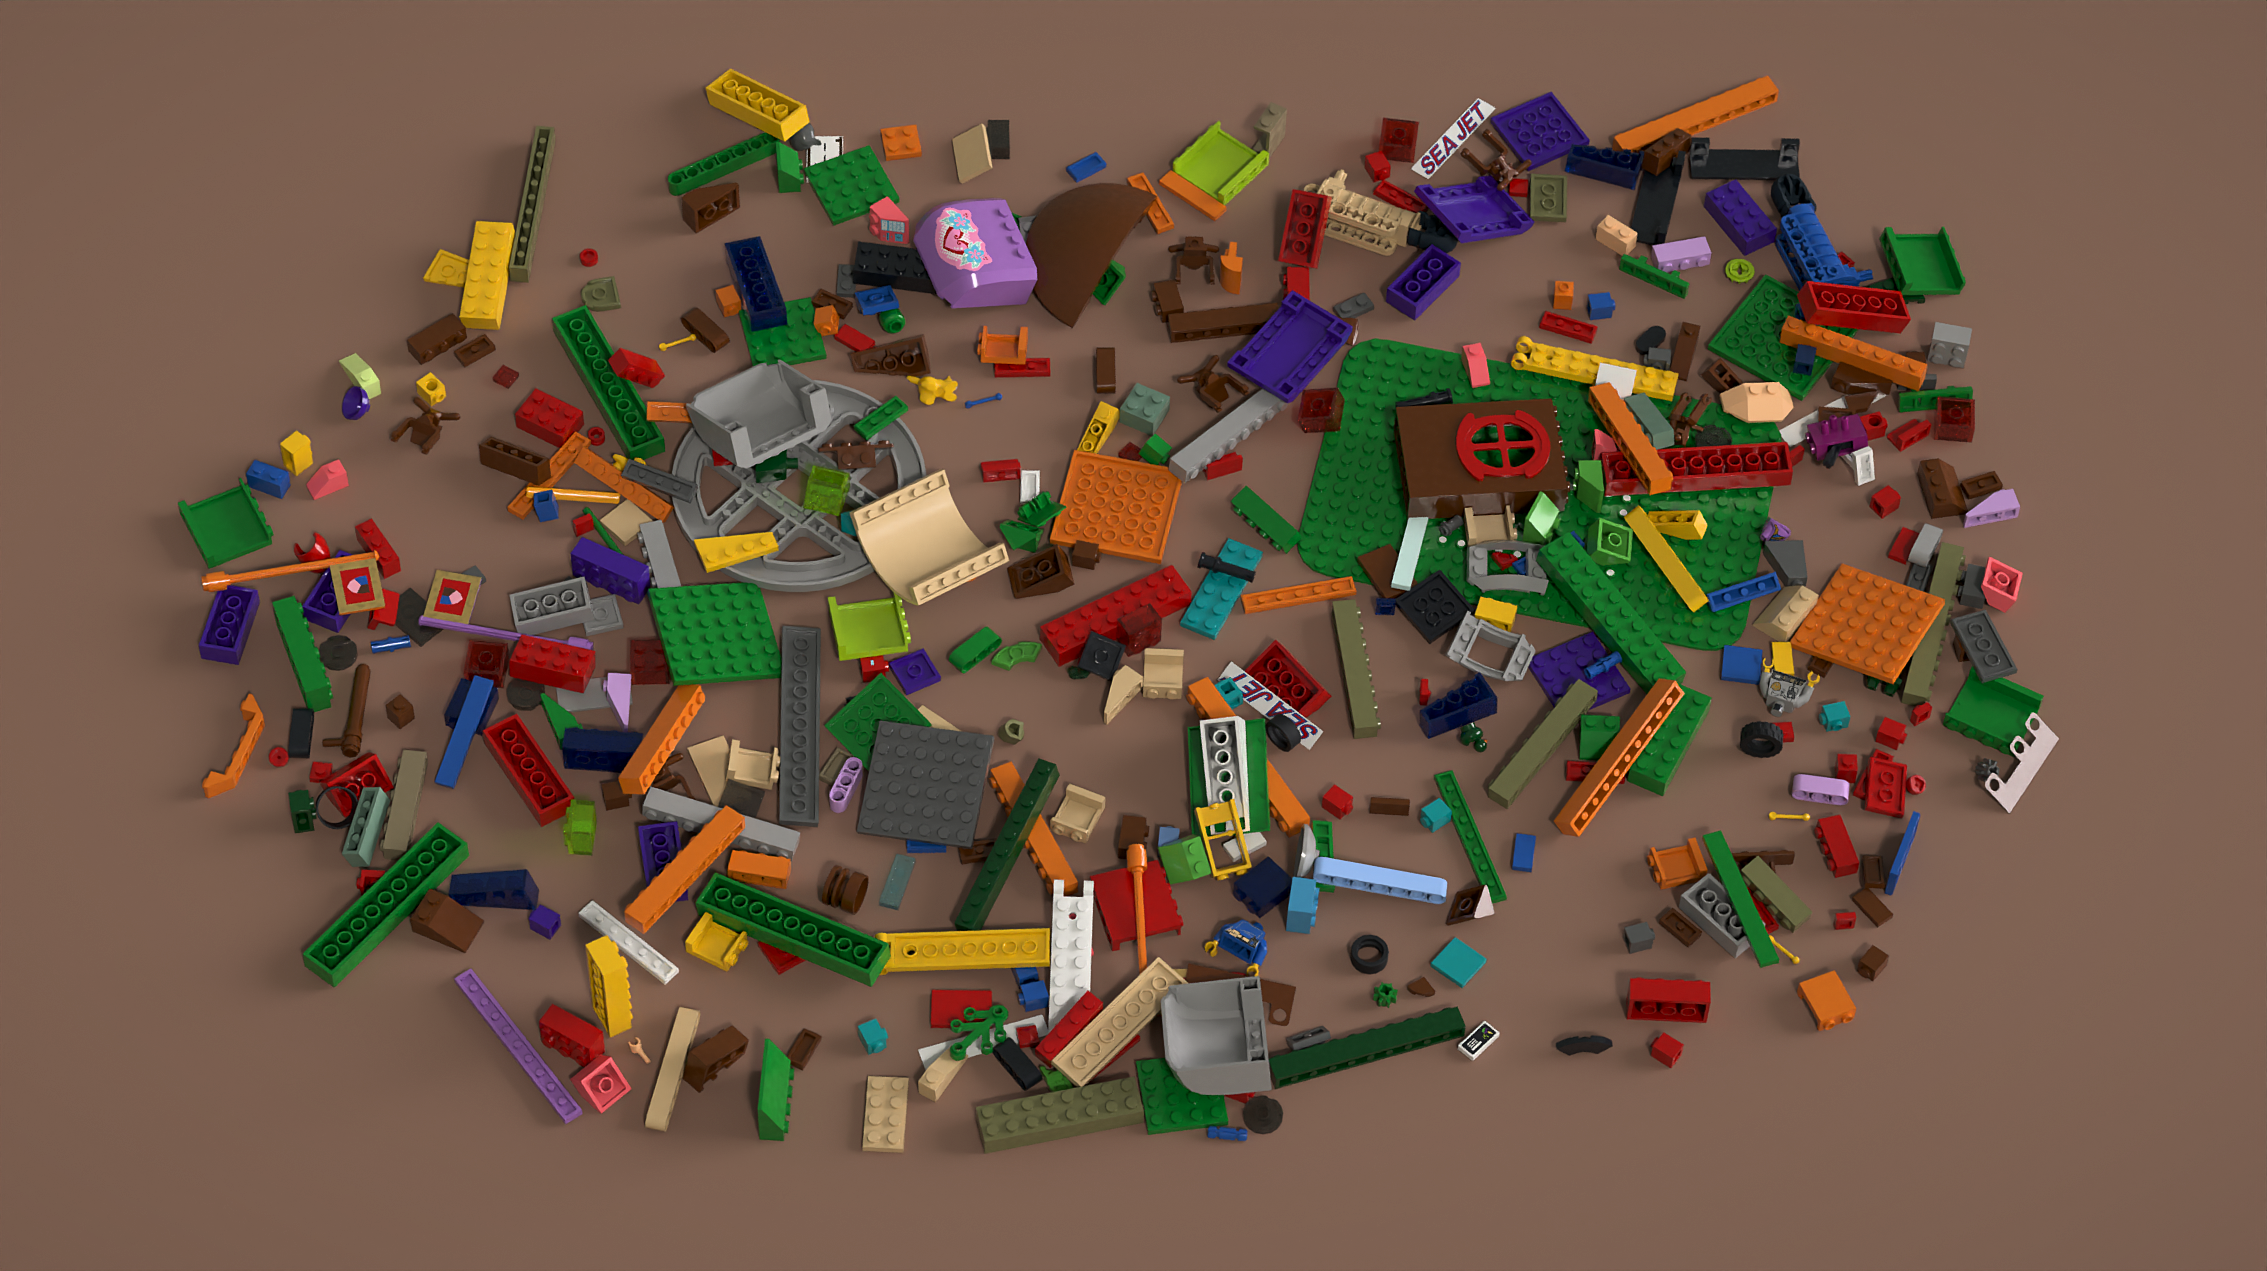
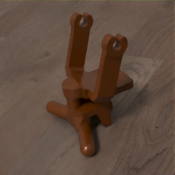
[1460,129,1532,191]
[1168,237,1219,285]
[1177,355,1249,413]
[1669,393,1712,446]
[391,397,460,455]
[651,753,696,823]

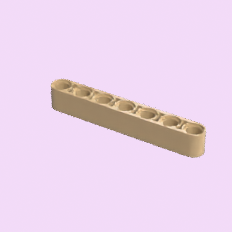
[645,1007,700,1132]

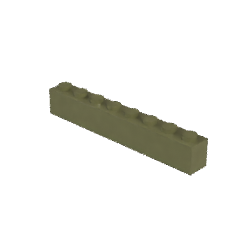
[1331,599,1381,739]
[1488,679,1598,810]

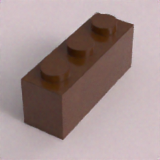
[1642,128,1692,176]
[407,313,467,365]

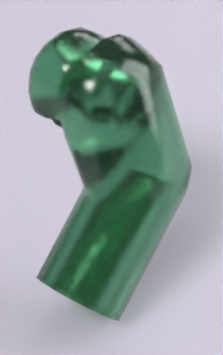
[1068,666,1090,680]

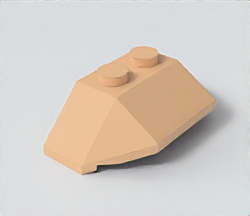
[1719,382,1794,423]

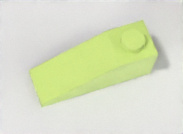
[339,353,381,399]

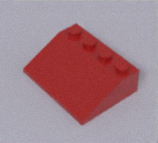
[1245,640,1332,718]

